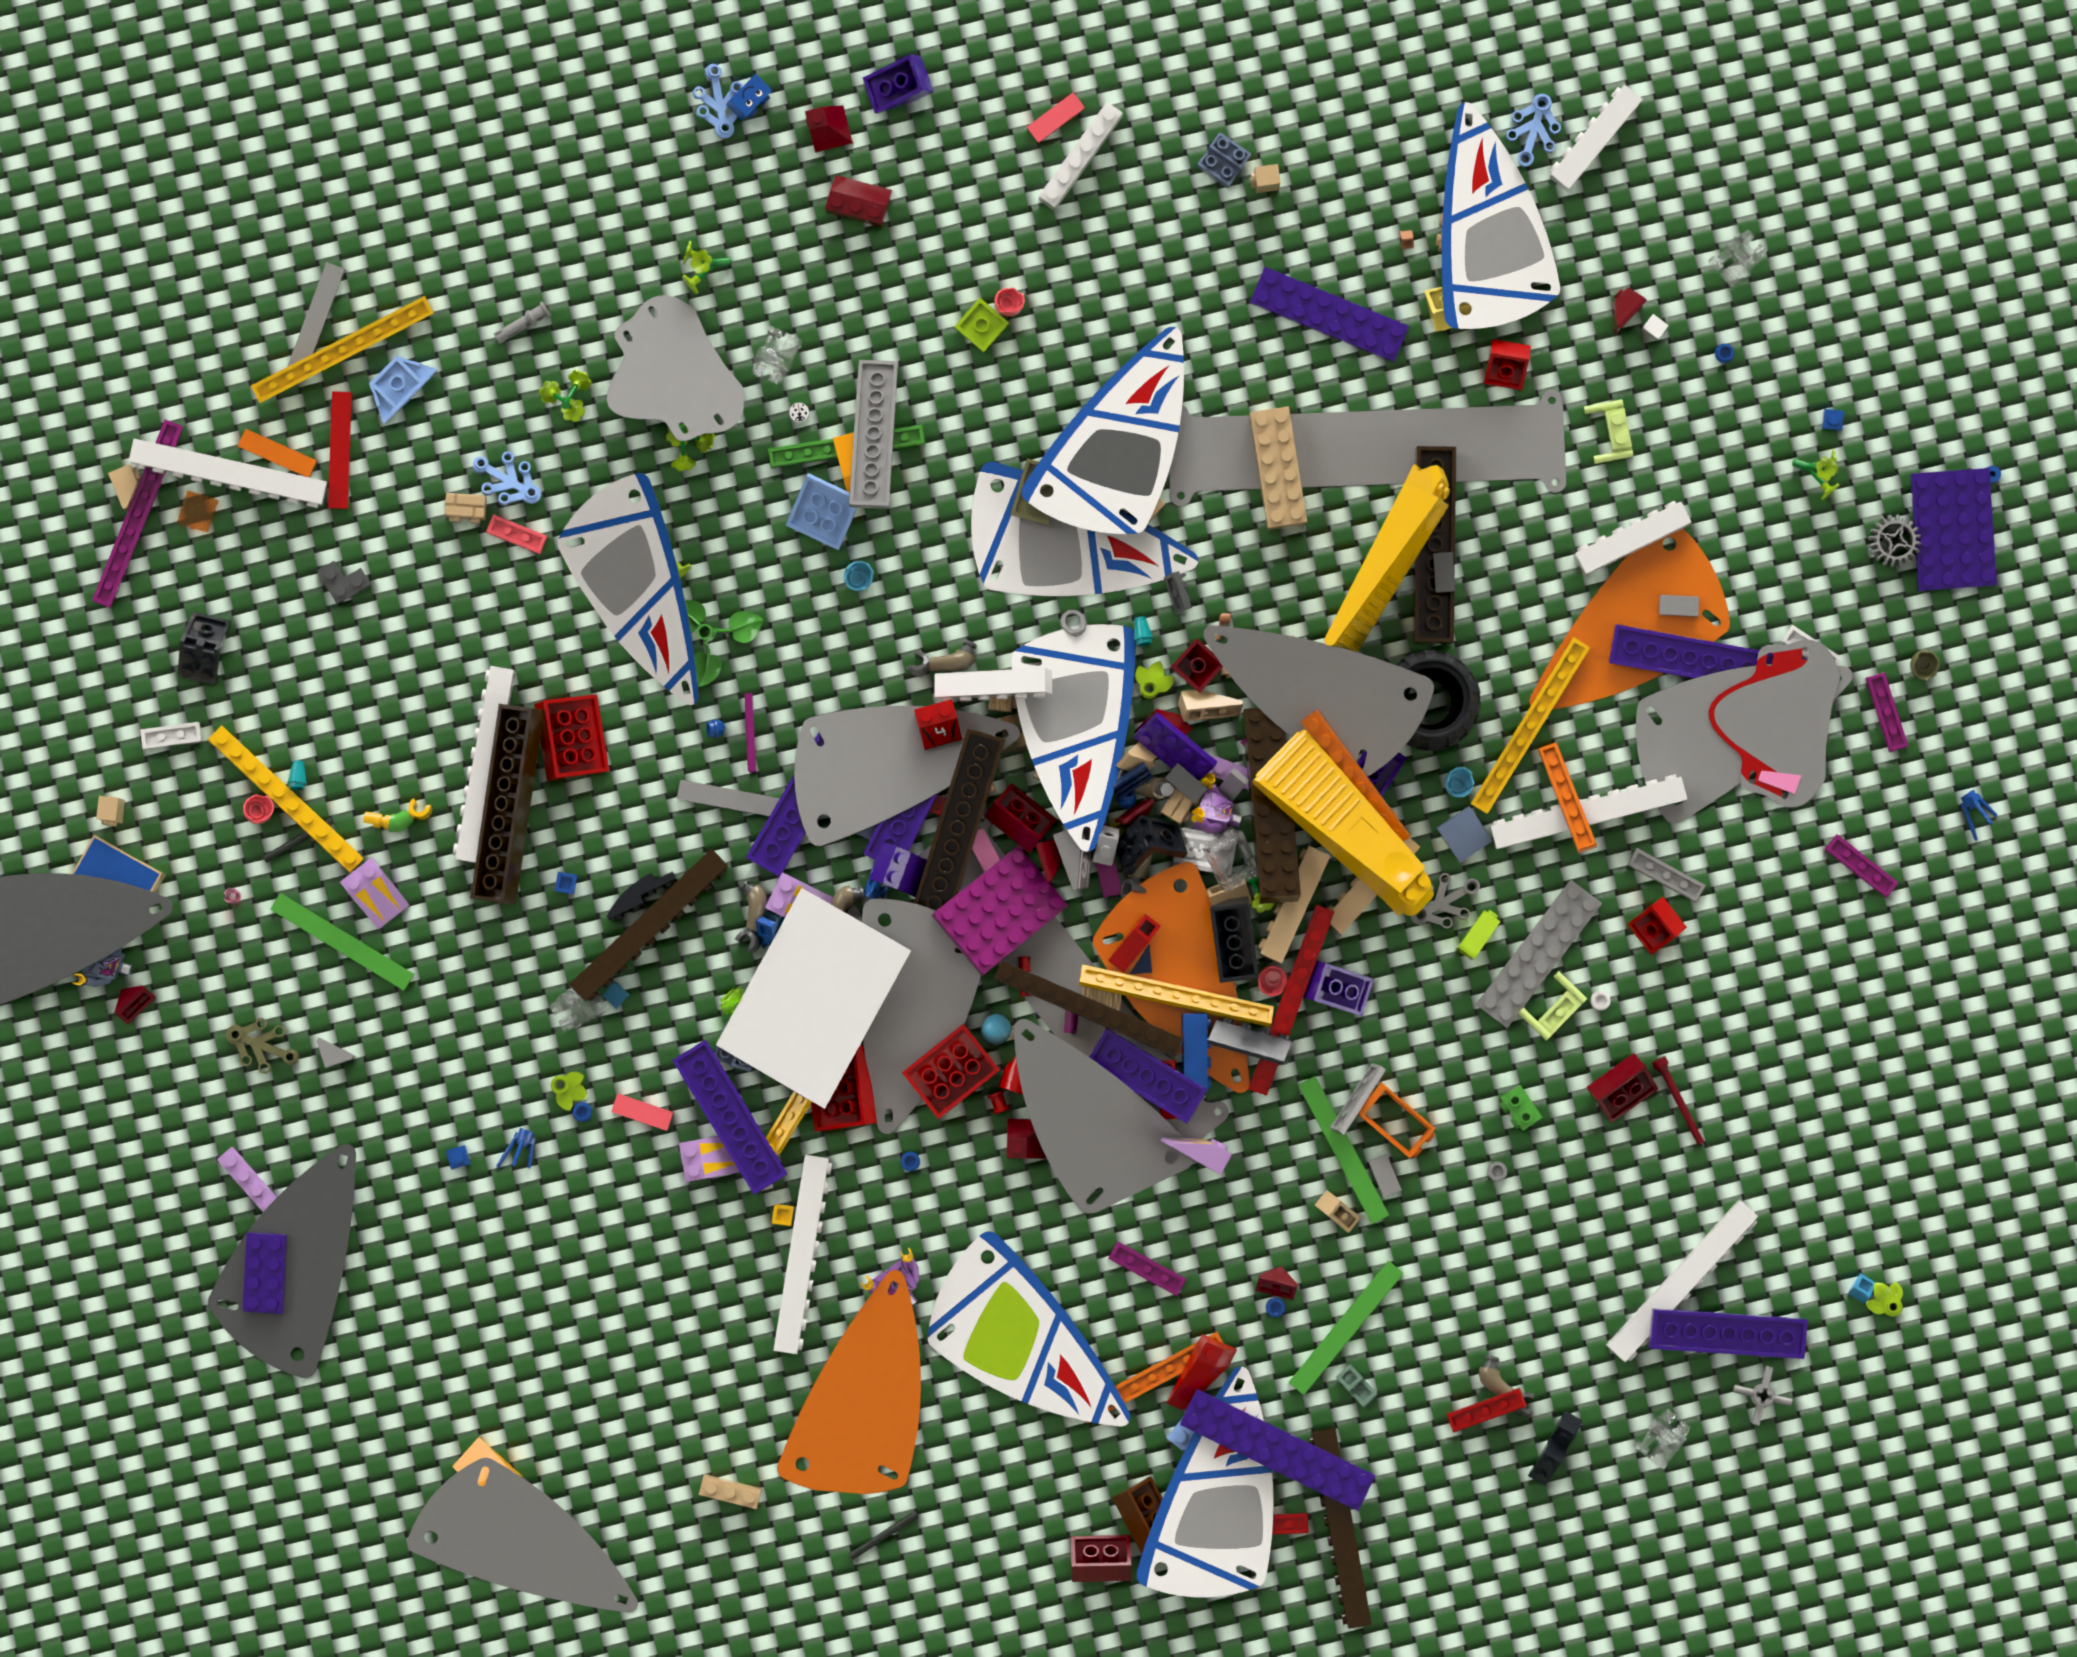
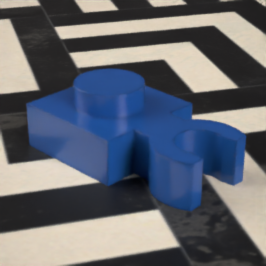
[756,917,778,949]

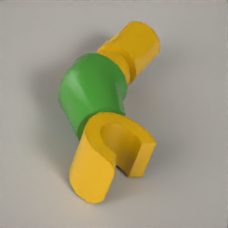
[363,798,432,832]

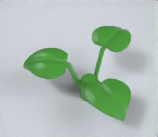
[685,600,763,687]

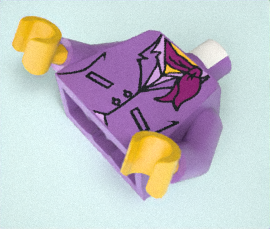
[1191,773,1242,834]
[860,1248,919,1305]

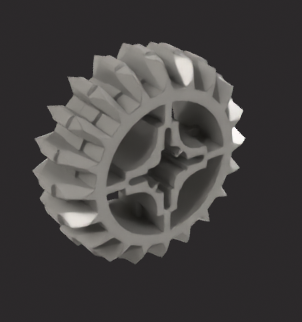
[1868,515,1921,568]

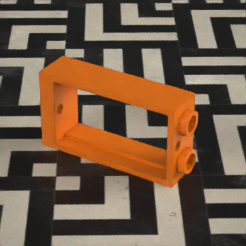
[1357,1082,1436,1159]

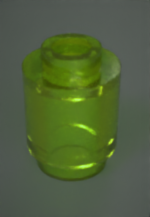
[720,986,744,1014]

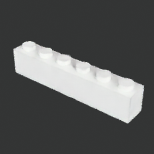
[1549,85,1643,192]
[1039,102,1123,211]
[1574,501,1691,576]
[935,668,1052,702]

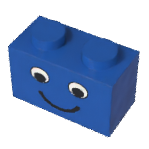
[726,74,772,121]

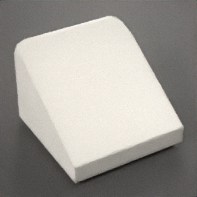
[1641,314,1669,341]

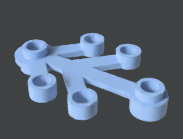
[692,64,743,138]
[1506,94,1561,167]
[473,451,541,506]

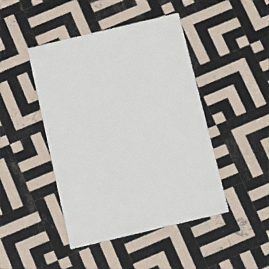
[716,888,911,1109]

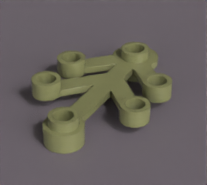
[226,1018,299,1074]

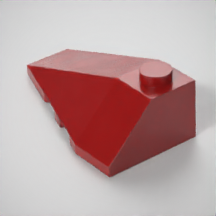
[1166,1334,1237,1411]

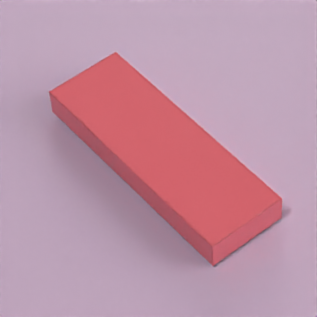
[1027,92,1085,144]
[486,514,548,555]
[611,1093,674,1131]

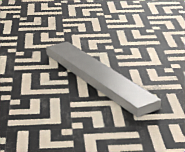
[287,262,345,367]
[677,780,780,816]

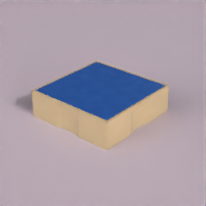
[72,835,166,893]

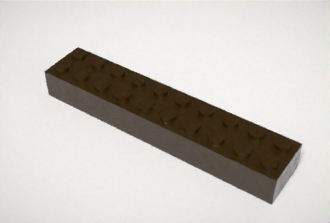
[1413,446,1456,644]
[470,704,544,905]
[1242,708,1301,904]
[914,727,1006,911]

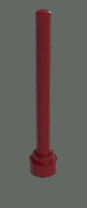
[1652,1056,1704,1145]

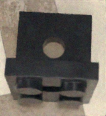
[177,612,231,685]
[1116,815,1188,876]

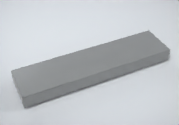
[1627,848,1706,903]
[1330,1063,1386,1135]

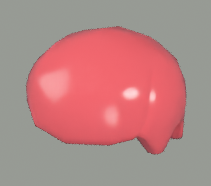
[994,288,1025,317]
[243,794,274,824]
[1258,965,1288,996]

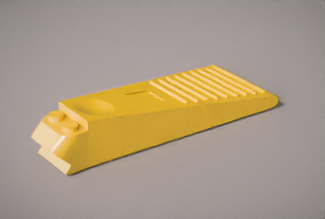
[1324,464,1450,653]
[1252,729,1434,916]

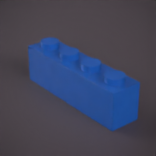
[1181,1013,1211,1093]

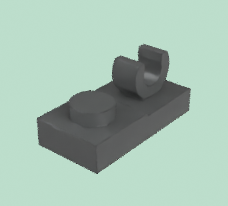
[1164,571,1192,614]

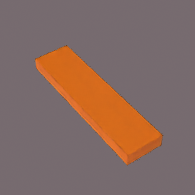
[238,429,317,478]

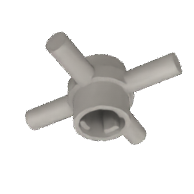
[1733,1366,1793,1425]

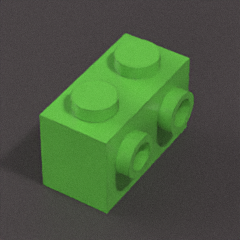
[1499,1085,1543,1131]

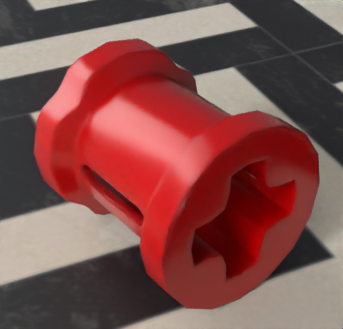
[987,1090,1010,1114]

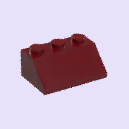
[825,175,892,228]
[984,783,1057,853]
[1586,1053,1658,1123]
[1071,1535,1131,1582]

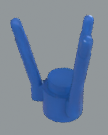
[1960,790,1997,841]
[864,861,890,899]
[496,1128,536,1168]

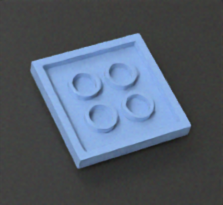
[786,473,857,550]

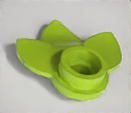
[1135,661,1174,699]
[551,1072,588,1111]
[1865,1282,1903,1317]

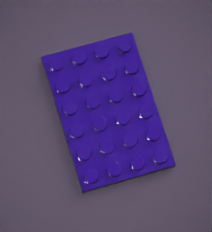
[1910,468,1997,591]

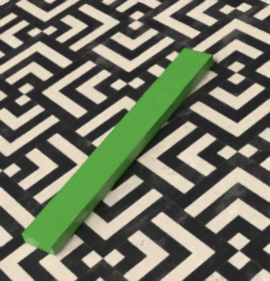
[768,425,925,469]
[270,893,415,991]
[1298,1076,1389,1224]
[1288,1261,1403,1395]

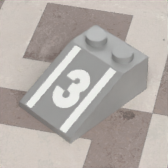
[1053,827,1092,890]
[1172,827,1238,877]

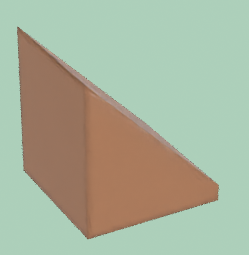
[1400,230,1414,249]

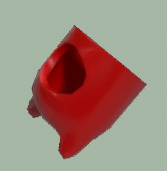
[998,1056,1023,1095]

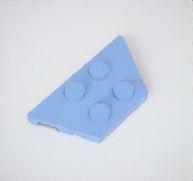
[369,356,438,424]

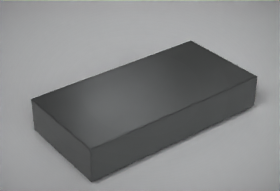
[1433,552,1455,593]
[1165,763,1207,804]

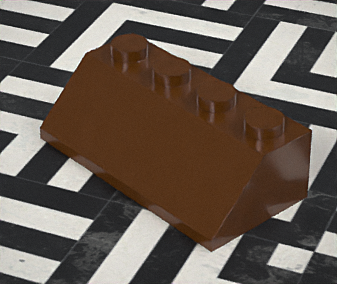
[1112,1476,1163,1565]

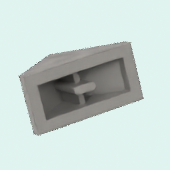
[317,1038,356,1068]

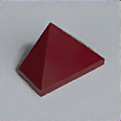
[1115,798,1155,826]
[114,985,156,1025]
[1255,1266,1298,1300]

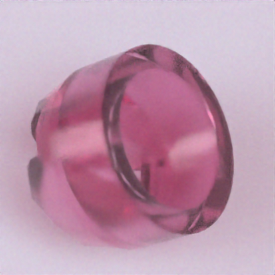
[224,888,241,904]

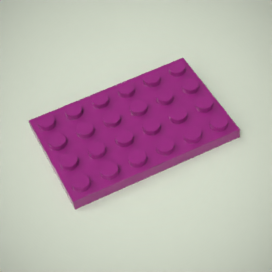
[931,846,1068,976]

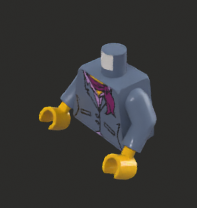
[72,947,132,987]

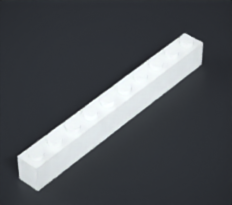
[129,439,328,508]
[453,666,516,863]
[1490,774,1687,849]
[773,1155,832,1354]
[1606,1200,1758,1362]

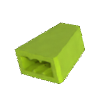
[1456,910,1500,960]

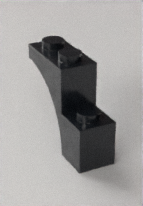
[1528,1410,1583,1485]

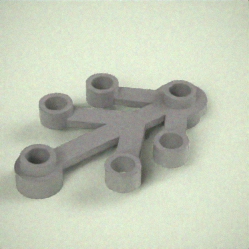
[1410,873,1480,929]

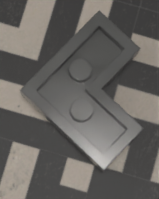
[317,561,371,605]

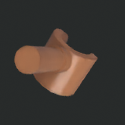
[1216,613,1231,640]

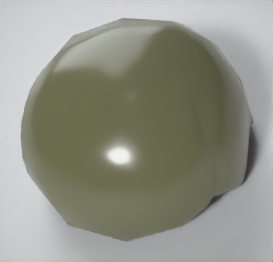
[1910,650,1939,681]

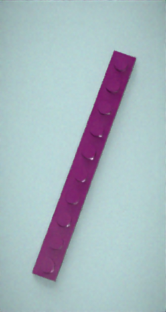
[92,419,184,608]

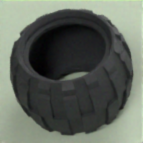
[1396,650,1481,751]

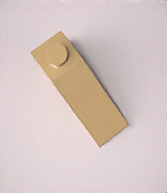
[1178,690,1243,722]

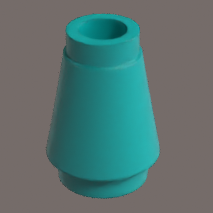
[1134,616,1153,647]
[287,760,307,790]

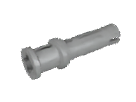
[493,301,551,344]

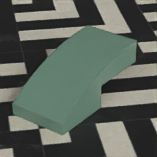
[1336,1364,1379,1408]

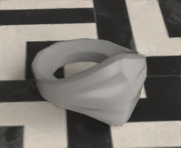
[1061,610,1087,637]

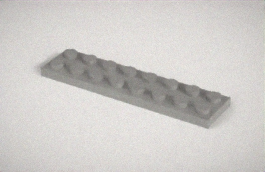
[849,360,898,509]
[1475,880,1602,1028]

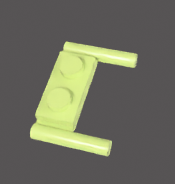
[1583,399,1633,464]
[1518,971,1587,1041]

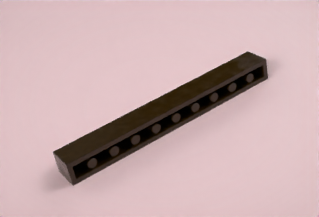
[569,848,728,1003]
[994,960,1183,1057]
[1308,1428,1372,1629]

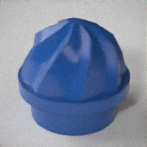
[706,719,726,739]
[1117,791,1136,810]

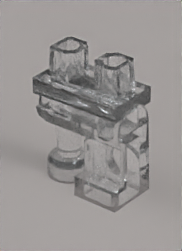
[1708,230,1767,288]
[752,326,803,385]
[550,990,610,1031]
[1634,1409,1691,1470]

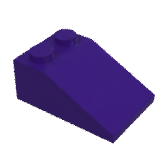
[862,54,934,114]
[1357,750,1407,796]
[869,842,927,897]
[1303,961,1374,1016]

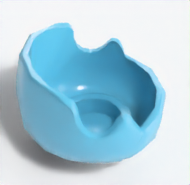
[843,561,874,592]
[1445,767,1475,798]
[981,1014,1012,1046]

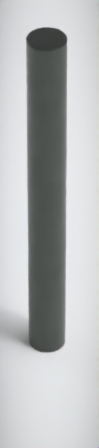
[262,817,335,863]
[849,1511,919,1560]

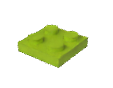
[954,297,1009,353]

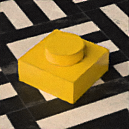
[772,1204,794,1226]

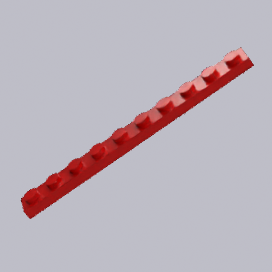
[1248,904,1335,1096]

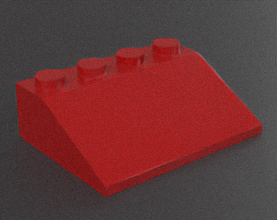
[534,694,609,781]
[902,1024,1001,1119]
[811,1045,877,1132]

